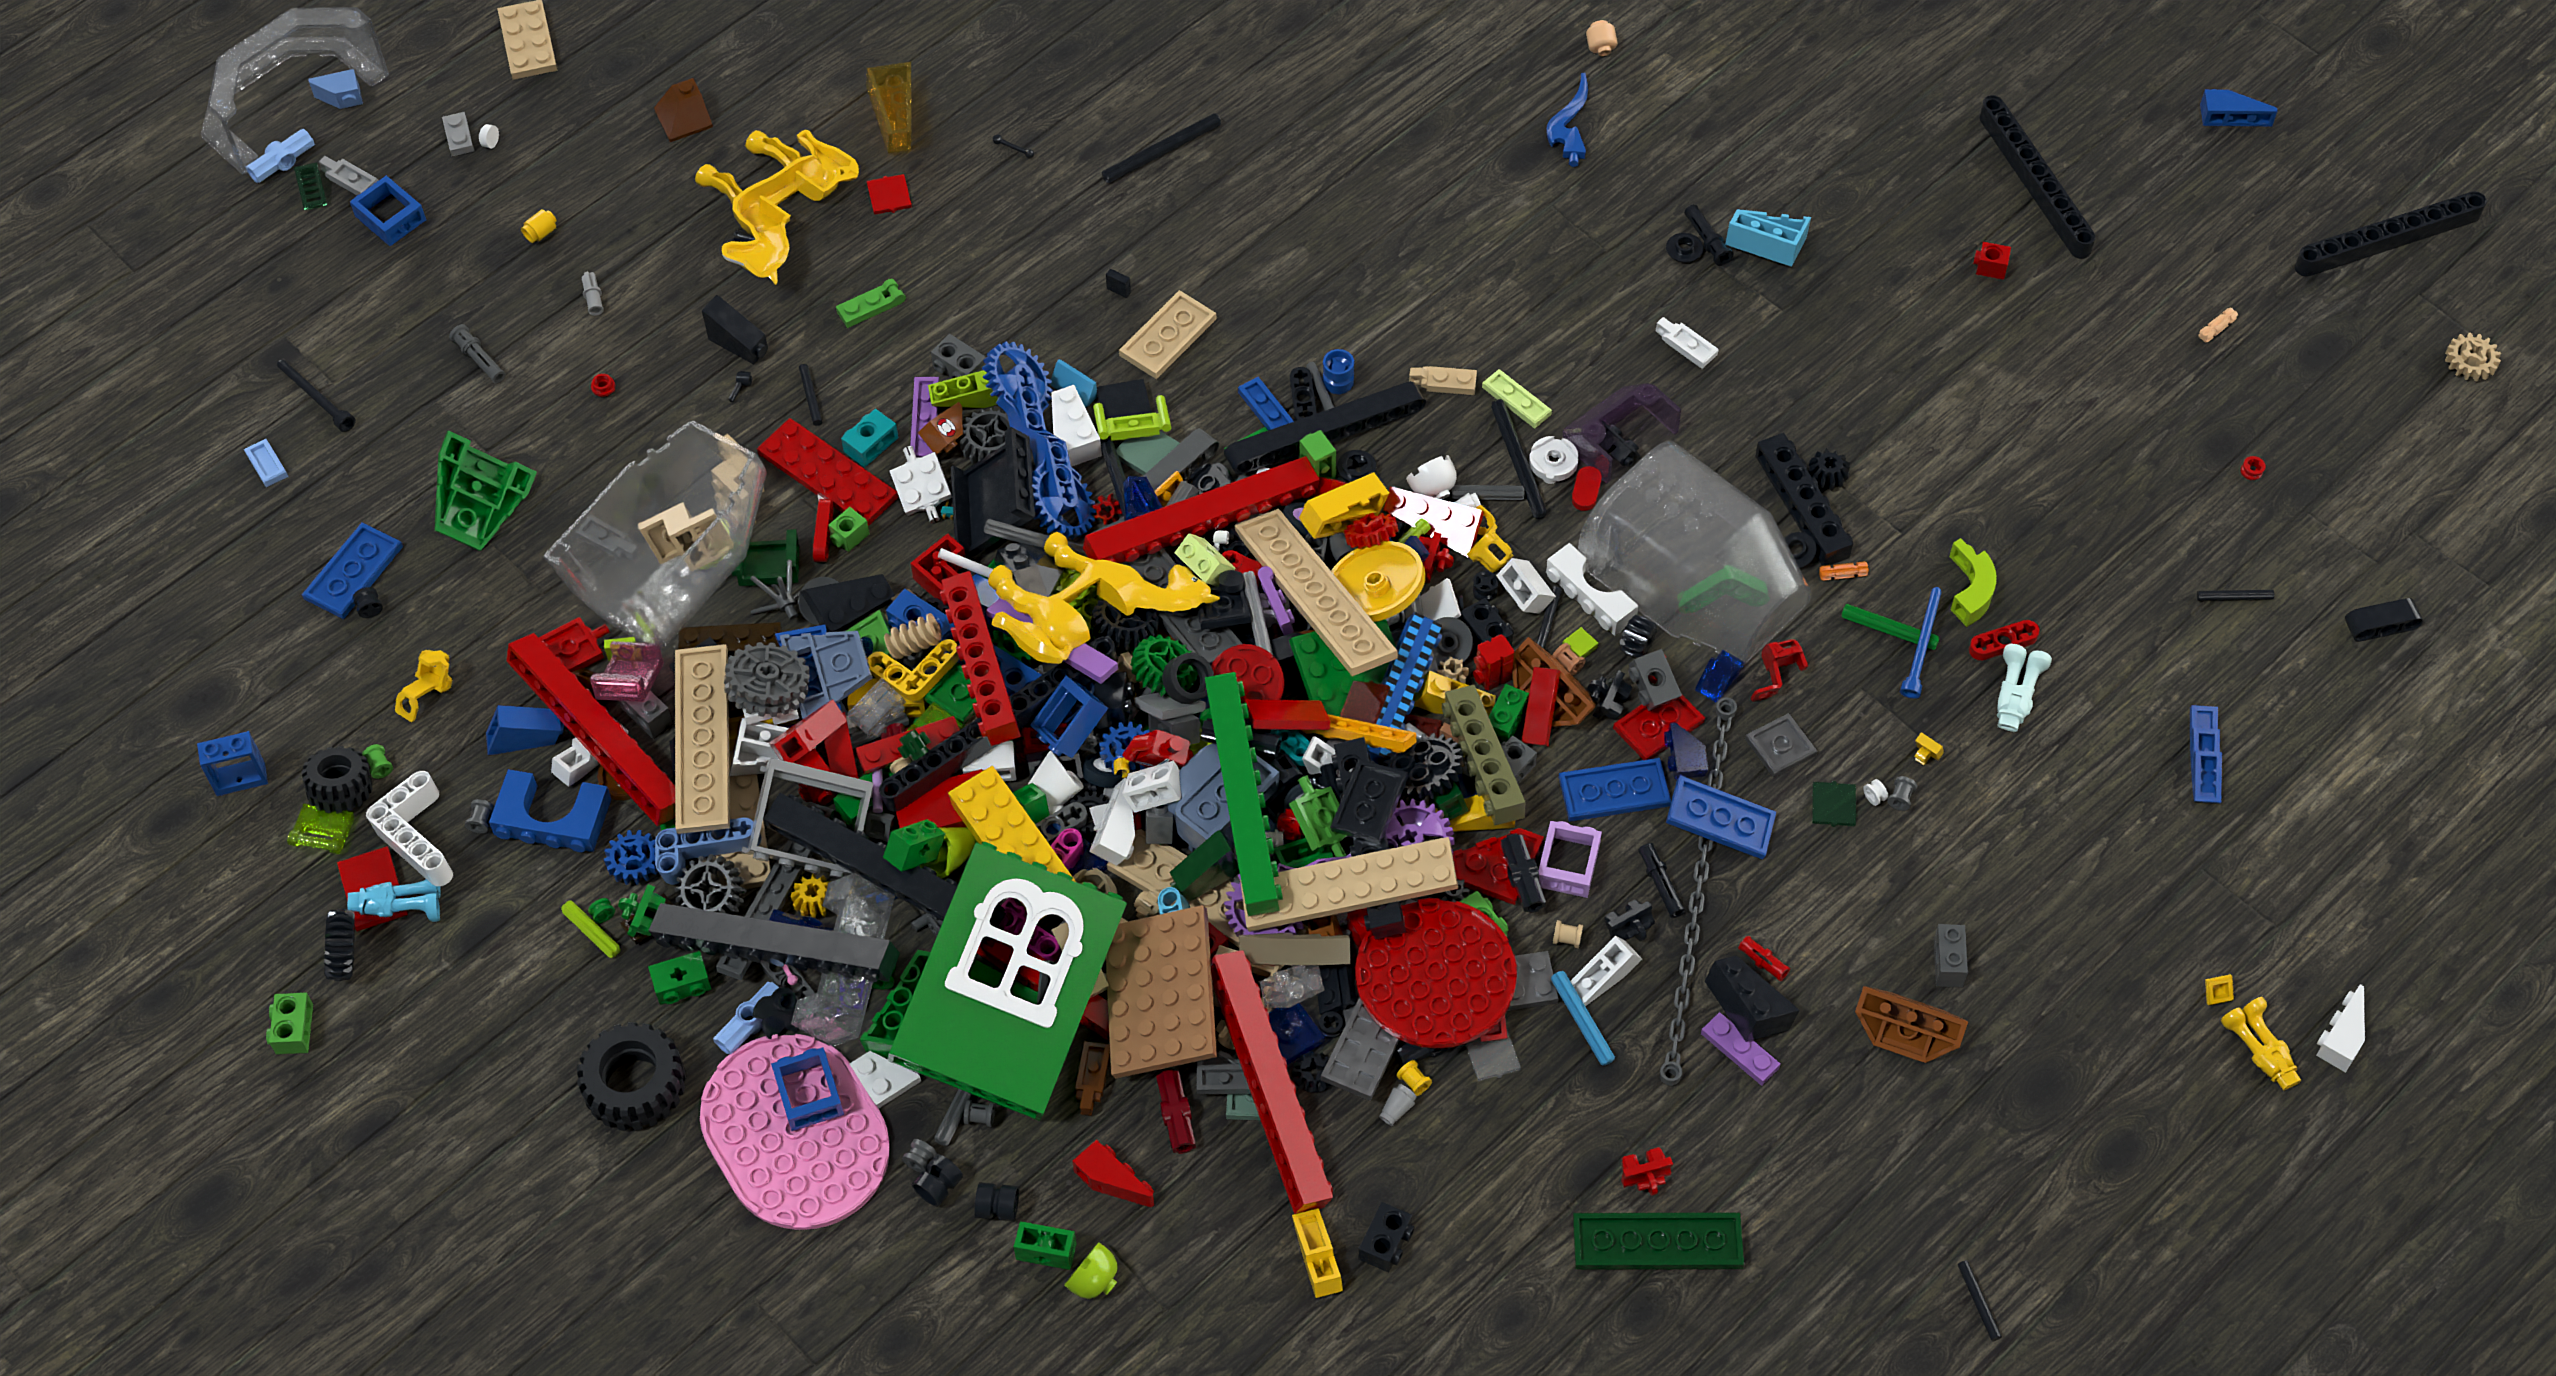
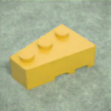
[1299,473,1389,539]

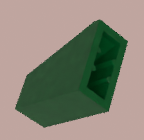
[1169,830,1240,902]

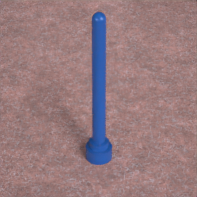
[1900,587,1941,699]

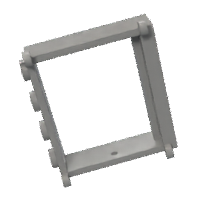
[741,758,873,879]

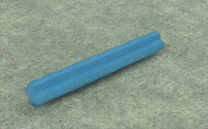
[1551,971,1615,1065]

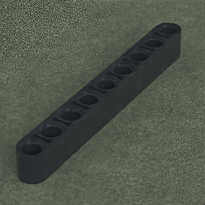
[1979,95,2095,259]
[2295,191,2487,277]
[1224,381,1426,475]

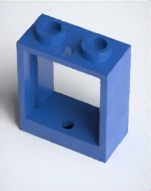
[350,175,426,246]
[1030,675,1108,758]
[197,731,268,796]
[771,1047,844,1132]

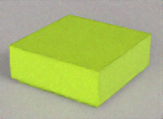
[1563,627,1598,658]

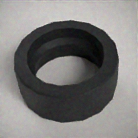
[1162,653,1214,704]

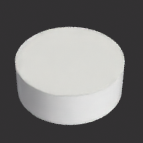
[479,124,499,148]

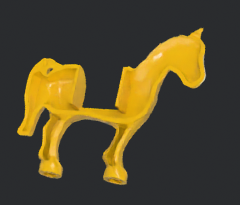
[695,130,859,285]
[988,532,1220,664]

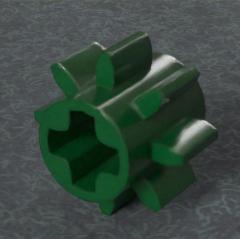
[897,729,931,761]

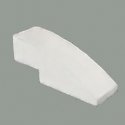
[551,717,629,787]

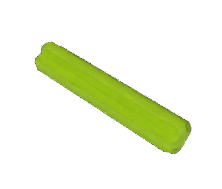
[561,900,621,958]

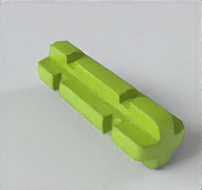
[1397,518,1431,544]

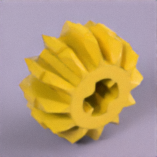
[791,874,837,920]

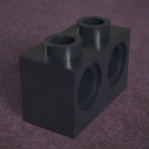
[1459,598,1514,648]
[1358,1202,1415,1273]

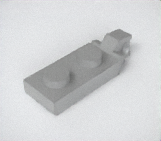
[319,156,379,195]

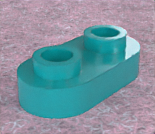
[1270,729,1310,766]

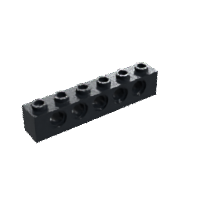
[1755,433,1853,566]

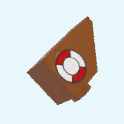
[918,402,963,455]

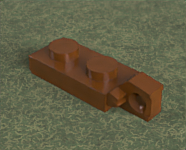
[1075,1041,1110,1116]

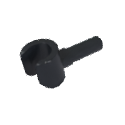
[728,371,753,402]

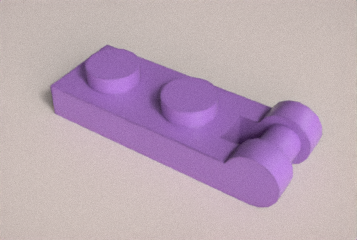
[1258,566,1295,635]

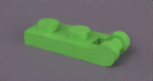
[836,279,906,328]

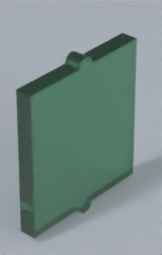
[1812,781,1856,827]

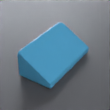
[1050,359,1097,407]

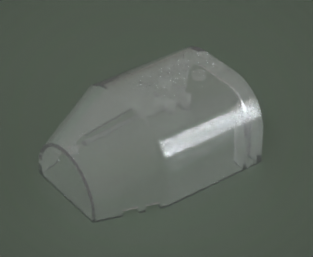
[543,420,767,651]
[1578,441,1811,664]

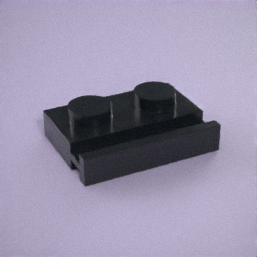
[1314,956,1357,1015]

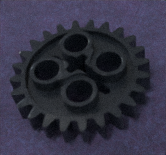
[1382,733,1465,801]

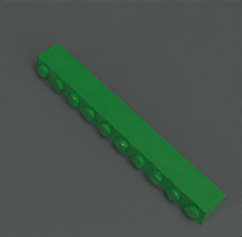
[1205,672,1283,917]

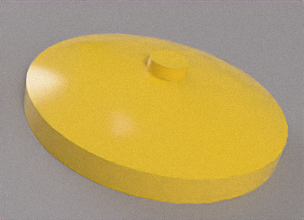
[1331,541,1425,622]

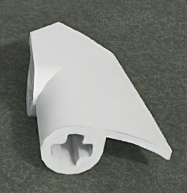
[1028,751,1084,815]

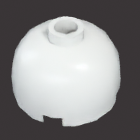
[1406,455,1457,500]

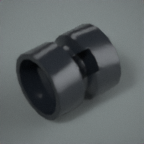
[911,1154,963,1207]
[975,1182,1019,1222]

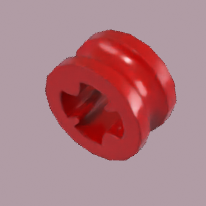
[2240,456,2266,480]

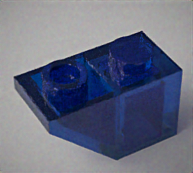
[1664,723,1708,779]

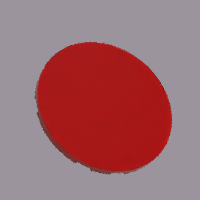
[1355,898,1517,1048]

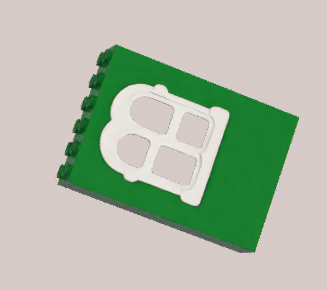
[888,842,1127,1121]

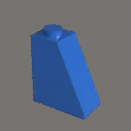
[486,705,564,755]

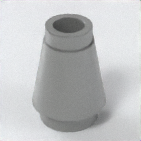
[1379,1084,1417,1126]

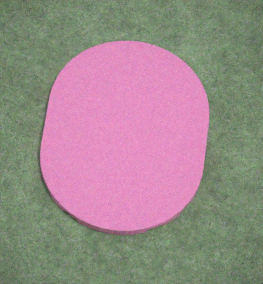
[700,1034,890,1230]

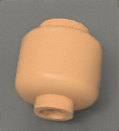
[1586,20,1618,56]

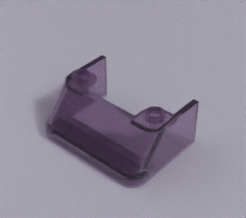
[1562,383,1682,484]

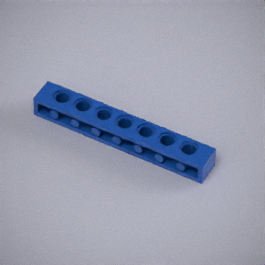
[886,588,1045,697]

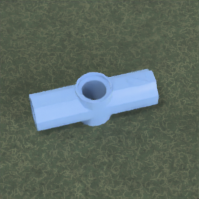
[246,129,315,183]
[713,982,784,1054]

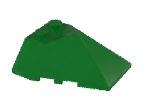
[435,431,537,551]

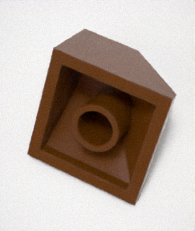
[654,78,713,142]

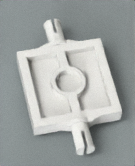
[890,446,952,523]

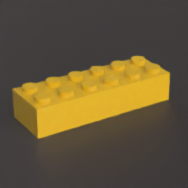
[948,765,1076,920]

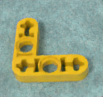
[867,639,959,701]

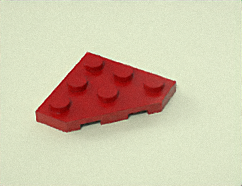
[1453,828,1544,905]

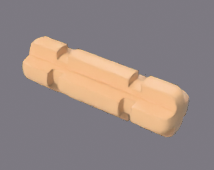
[2198,308,2238,342]

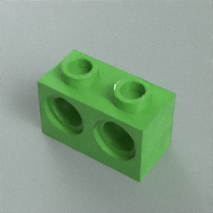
[266,993,313,1054]

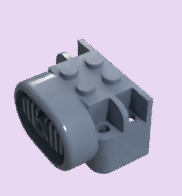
[1161,743,1279,852]

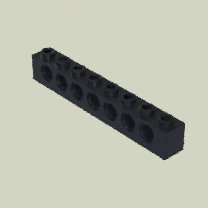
[1331,737,1407,940]

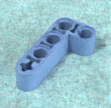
[655,817,762,885]

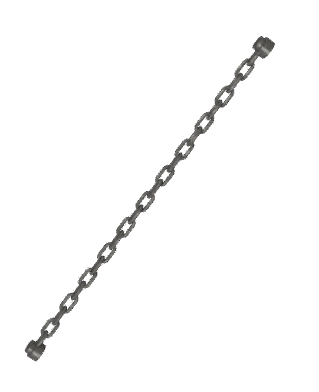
[1660,697,1737,1086]

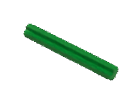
[1842,604,1939,650]

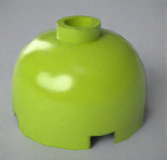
[1064,1242,1117,1299]

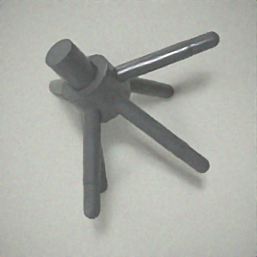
[750,559,801,620]

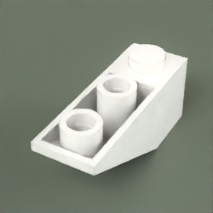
[2316,984,2365,1073]

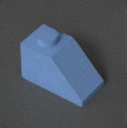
[309,69,363,109]

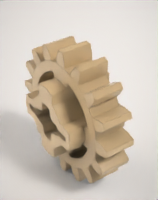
[2445,333,2501,381]

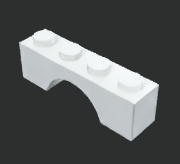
[1546,543,1638,636]

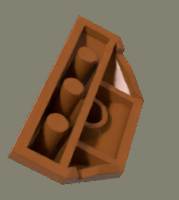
[1513,637,1596,727]
[1855,986,1968,1063]

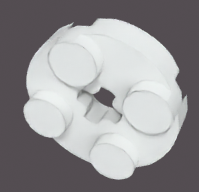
[1529,436,1578,484]

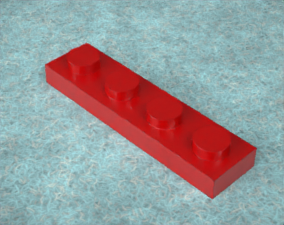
[856,716,959,774]

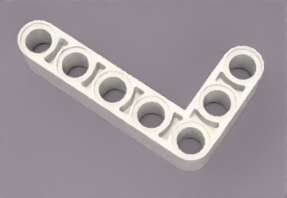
[366,771,453,886]

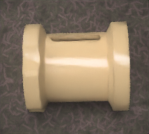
[1553,920,1583,949]

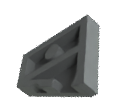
[1197,1051,1251,1094]

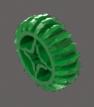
[1130,634,1198,698]

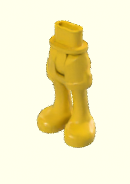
[2221,997,2301,1091]

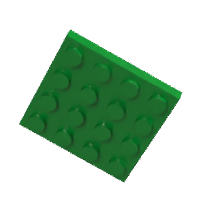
[1289,619,1416,736]

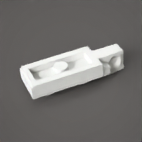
[1656,317,1718,369]

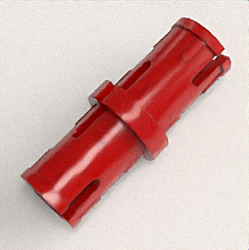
[1738,936,1790,981]

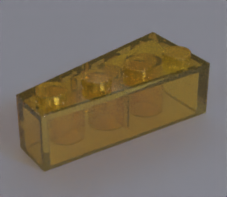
[866,62,911,153]

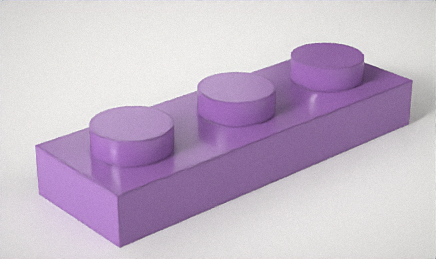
[1701,1012,1781,1086]

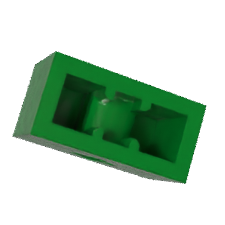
[1489,684,1529,744]
[883,819,946,872]
[648,951,712,1005]
[1014,1221,1077,1270]

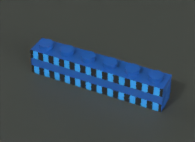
[1365,612,1442,765]

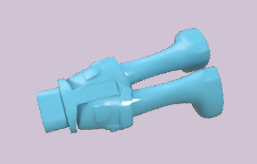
[347,879,441,922]

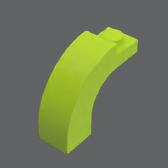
[1949,538,1996,627]

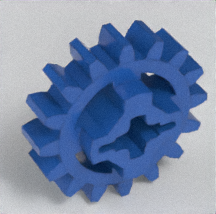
[1099,722,1150,774]
[604,830,657,885]

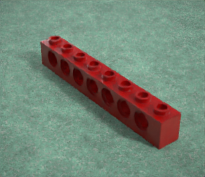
[940,571,1021,746]

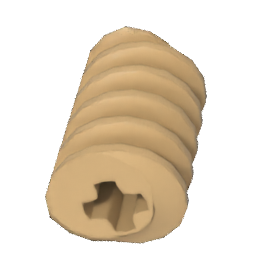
[884,613,942,660]

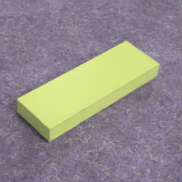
[1482,369,1552,429]

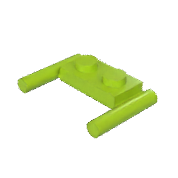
[1093,395,1171,441]

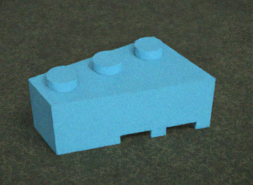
[1725,209,1811,267]

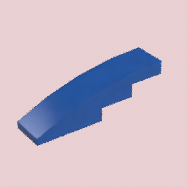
[2190,705,2222,804]

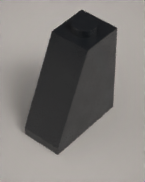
[702,295,768,365]

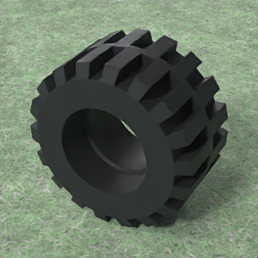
[302,746,372,814]

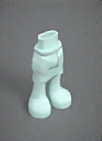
[1997,644,2052,732]

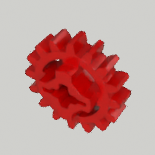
[1344,513,1399,549]

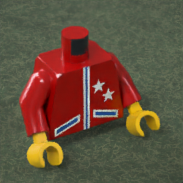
[1113,730,1194,778]

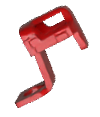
[1751,639,1808,702]

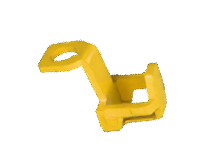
[1467,505,1514,572]
[395,650,452,722]

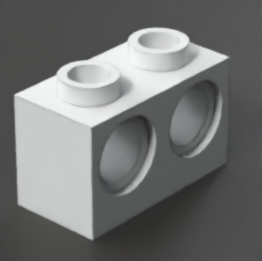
[1122,761,1181,813]

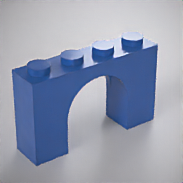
[489,769,611,852]

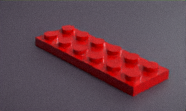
[757,418,898,526]

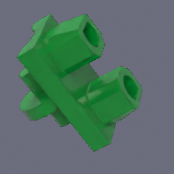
[618,884,666,937]

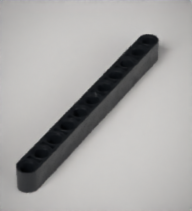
[879,637,1118,812]

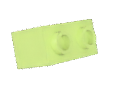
[1175,533,1236,587]

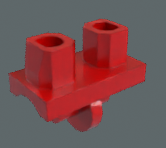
[1419,532,1454,583]
[1621,1147,1673,1196]

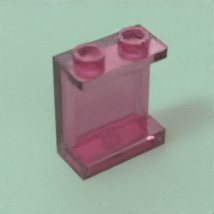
[590,641,664,702]

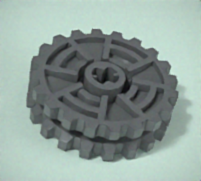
[724,642,810,717]

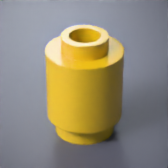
[521,209,557,243]

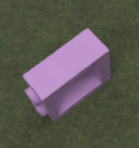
[1538,821,1602,898]

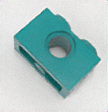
[841,408,899,468]

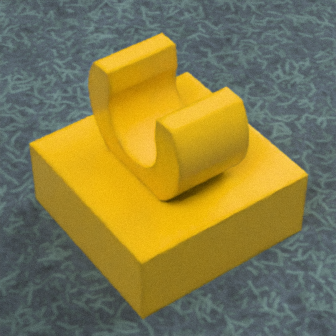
[1914,732,1944,766]

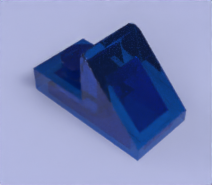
[1695,650,1744,703]

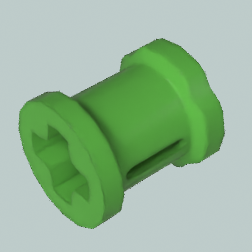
[362,744,393,779]

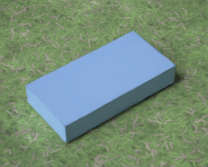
[244,439,288,487]

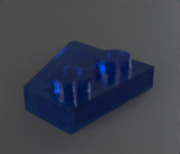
[1123,476,1163,520]

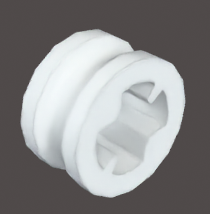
[1863,779,1888,806]

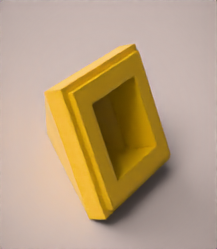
[2205,974,2234,1005]

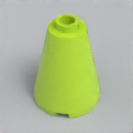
[920,827,978,879]

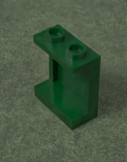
[731,529,800,586]

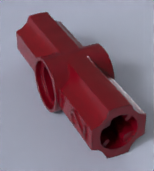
[1156,1069,1196,1154]

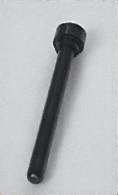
[277,359,356,432]

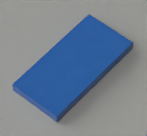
[302,522,403,619]
[1558,758,1671,822]
[1666,775,1776,860]

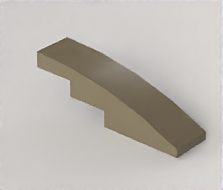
[1239,932,1350,965]

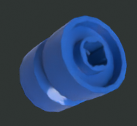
[1323,349,1354,394]

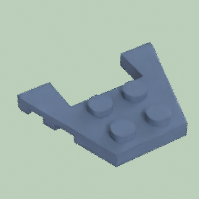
[780,631,873,719]

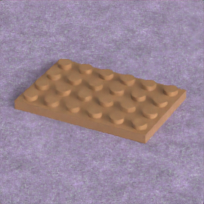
[1106,905,1217,1079]

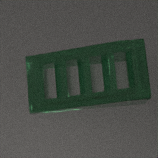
[294,163,327,210]

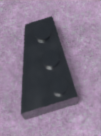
[800,574,895,632]

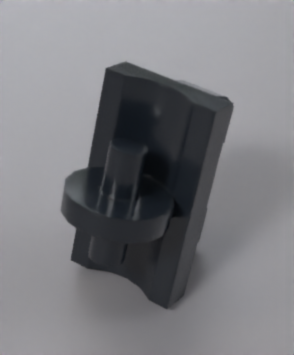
[1588,670,1633,720]
[1605,899,1655,941]

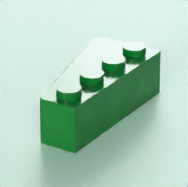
[860,950,930,1058]

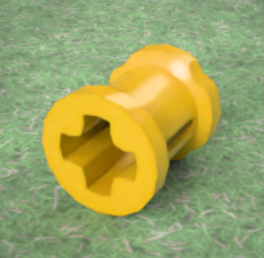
[1397,1060,1432,1096]

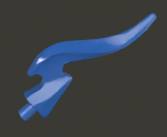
[1546,73,1588,167]

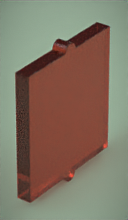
[1339,680,1390,724]

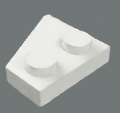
[850,1051,921,1109]

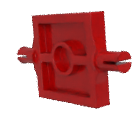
[539,617,610,672]

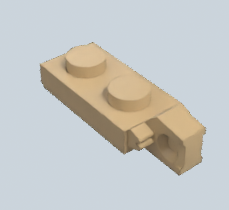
[1409,366,1477,395]

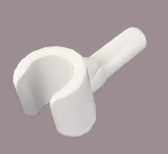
[1213,530,1229,551]

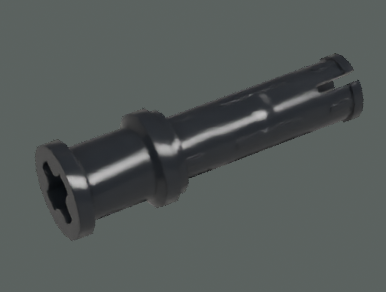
[1684,204,1734,266]

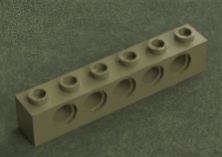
[1442,685,1526,825]

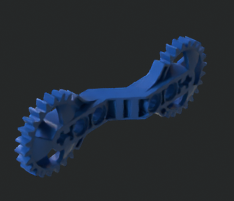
[982,341,1096,540]

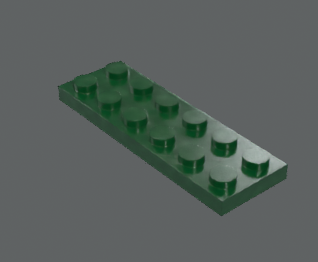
[1573,1213,1744,1269]

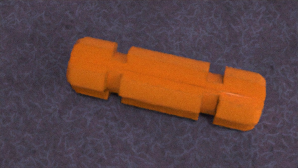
[1819,561,1869,581]

